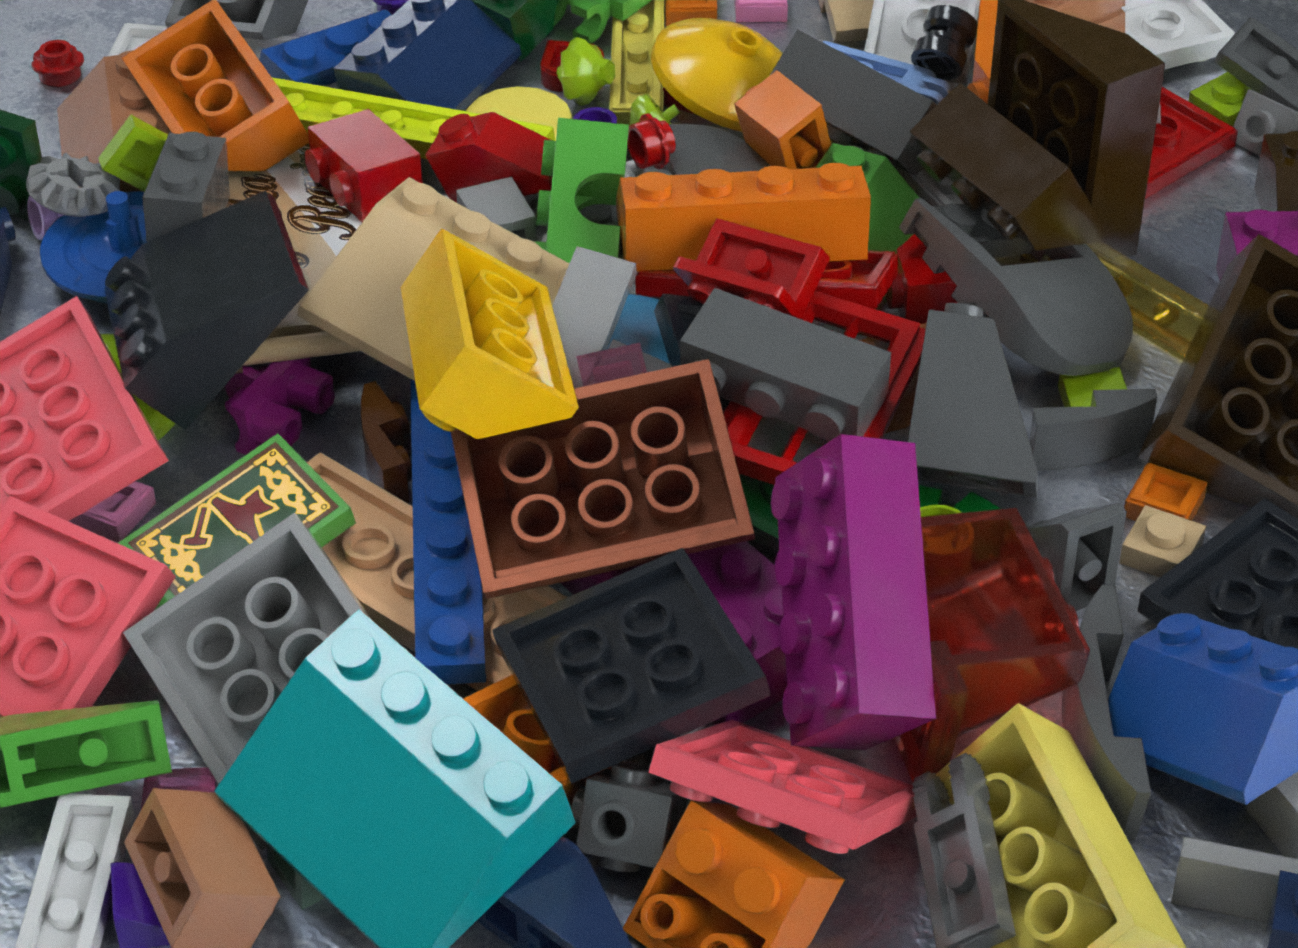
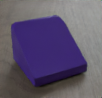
[110,862,170,948]

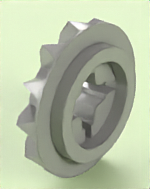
[26,153,120,217]

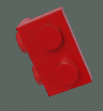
[673,218,830,319]

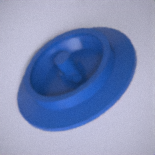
[40,191,147,304]

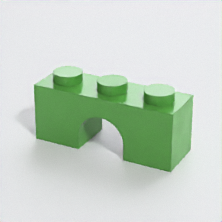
[534,118,629,264]

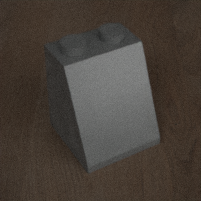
[908,303,1039,498]

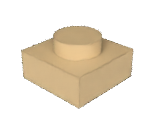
[1119,505,1206,577]

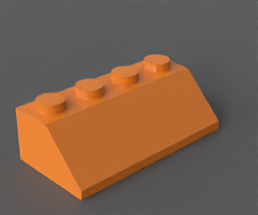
[616,163,871,272]

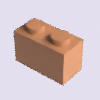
[124,788,281,948]

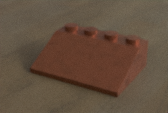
[451,359,755,599]

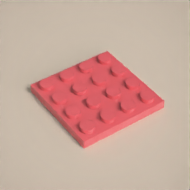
[0,296,169,521]

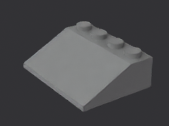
[123,513,372,850]

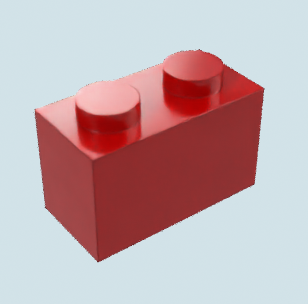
[305,109,423,222]

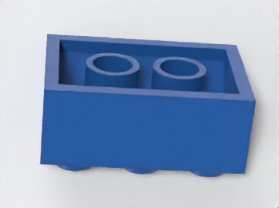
[1108,613,1298,805]

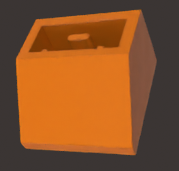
[623,800,845,948]

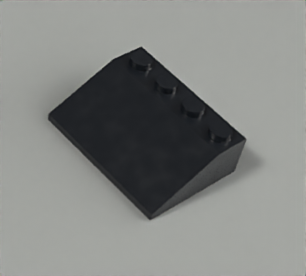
[104,191,309,430]

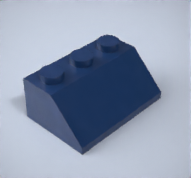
[333,0,522,111]

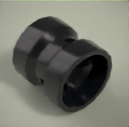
[911,5,978,80]

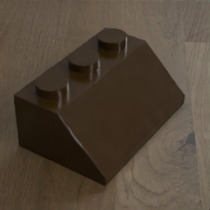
[909,83,1108,250]

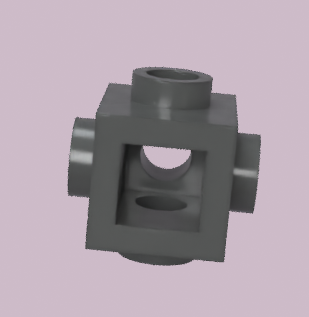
[571,762,687,872]

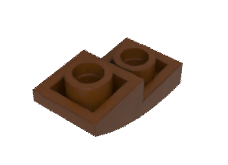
[361,381,412,504]

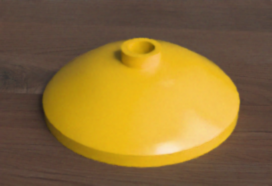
[651,18,783,132]

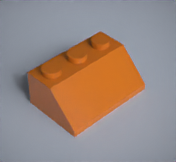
[122,0,309,171]

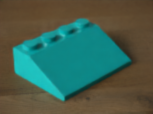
[214,609,576,948]

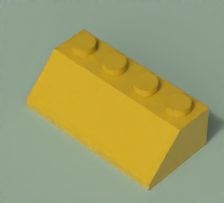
[400,228,579,439]

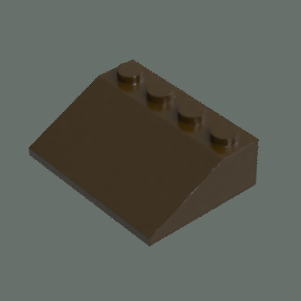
[988,0,1165,267]
[1138,234,1298,519]

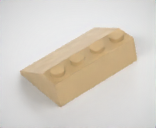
[297,177,569,381]

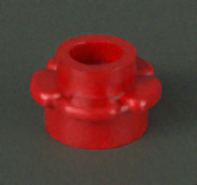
[31,39,84,87]
[627,113,676,169]

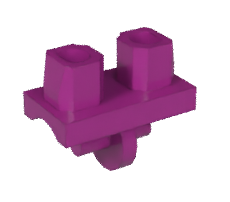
[224,358,335,455]

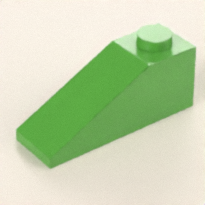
[0,700,172,808]

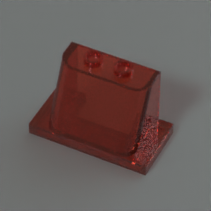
[894,508,1090,782]

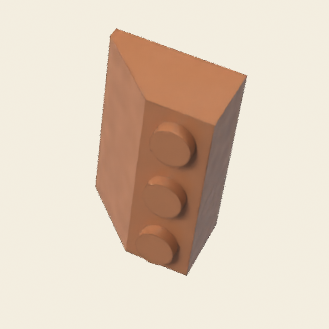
[57,50,171,192]

